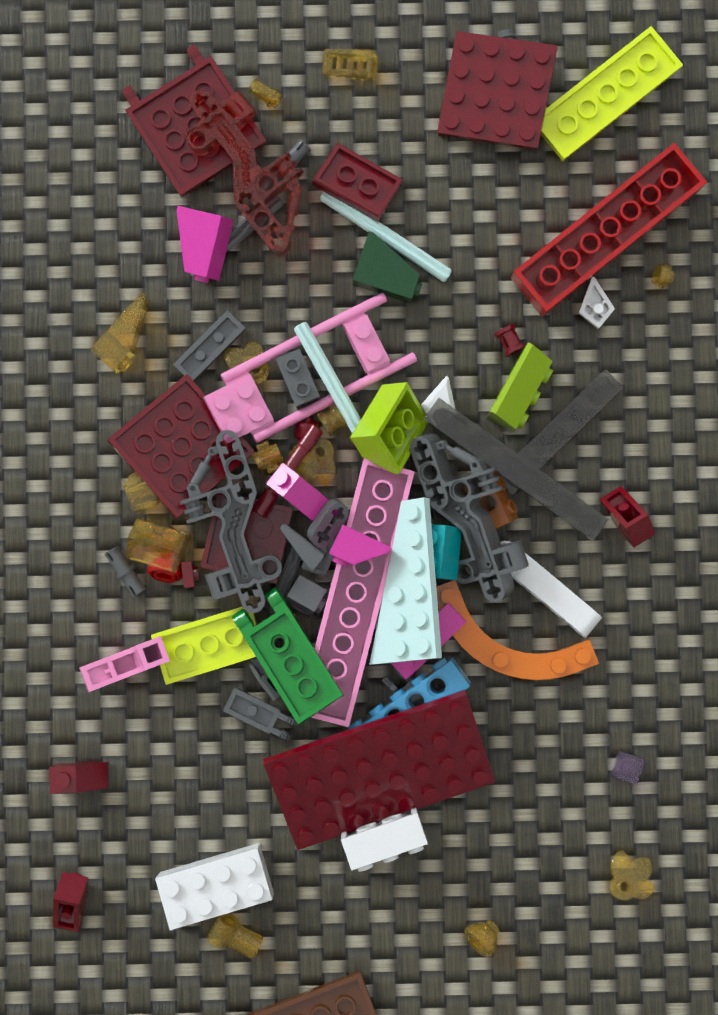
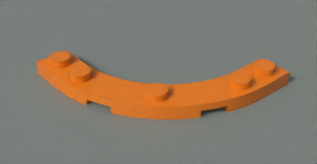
[436,580,599,680]

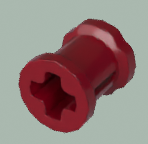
[494,324,526,357]

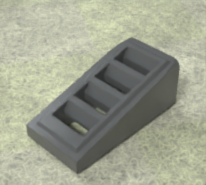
[280,524,325,572]

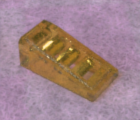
[322,49,378,81]

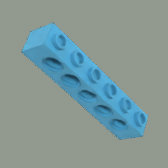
[348,657,471,729]

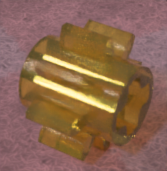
[252,441,284,474]

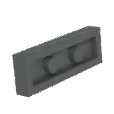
[173,310,246,382]

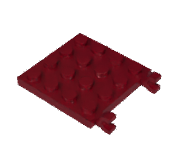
[122,44,267,198]

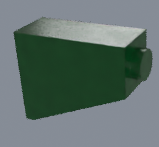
[353,231,423,304]

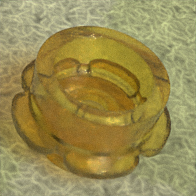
[652,264,674,288]

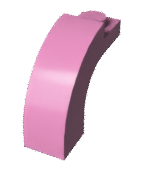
[79,636,170,692]

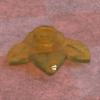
[223,340,270,384]
[289,438,336,486]
[610,850,655,901]

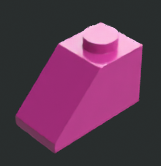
[329,525,391,567]

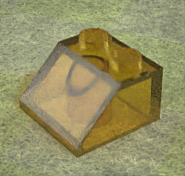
[126,518,192,572]

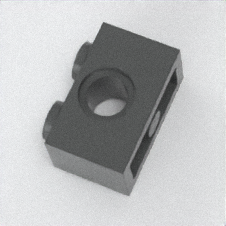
[276,349,320,410]

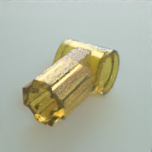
[207,913,263,959]

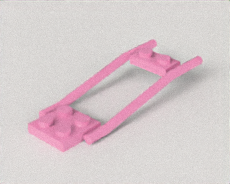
[203,293,417,444]

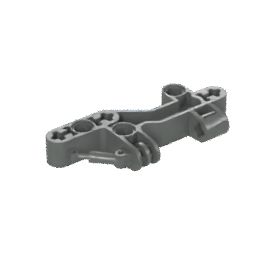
[179,430,282,613]
[410,433,529,603]

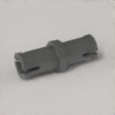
[104,546,146,598]

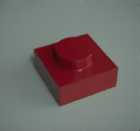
[181,561,200,588]

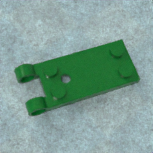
[232,587,344,725]

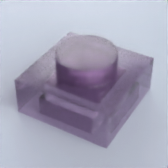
[611,750,645,785]

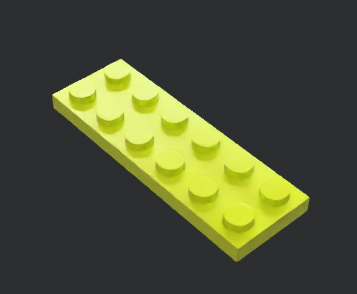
[541,26,683,161]

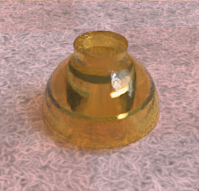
[464,920,500,957]

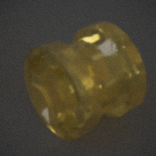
[317,404,347,436]

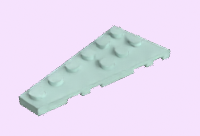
[369,497,442,665]

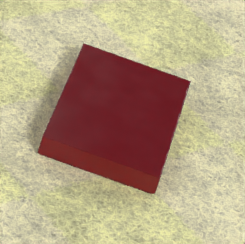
[312,143,403,222]

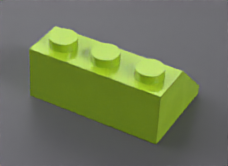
[486,342,553,432]
[350,382,429,474]

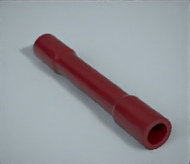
[252,424,323,518]

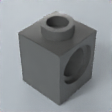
[286,575,327,618]

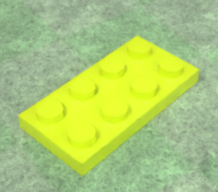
[151,606,257,685]

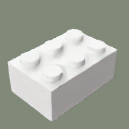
[341,807,428,872]

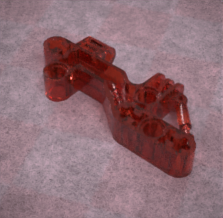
[186,90,304,256]

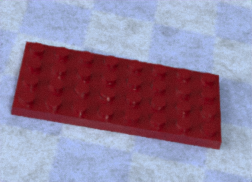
[263,690,495,850]

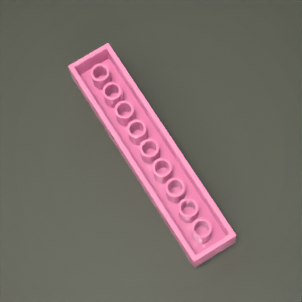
[311,458,415,727]

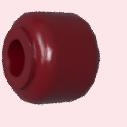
[294,416,320,441]

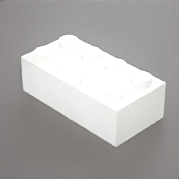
[155,843,274,930]

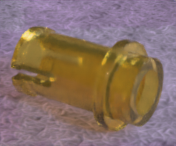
[248,78,283,108]

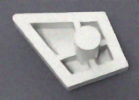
[578,277,615,329]
[421,376,456,427]

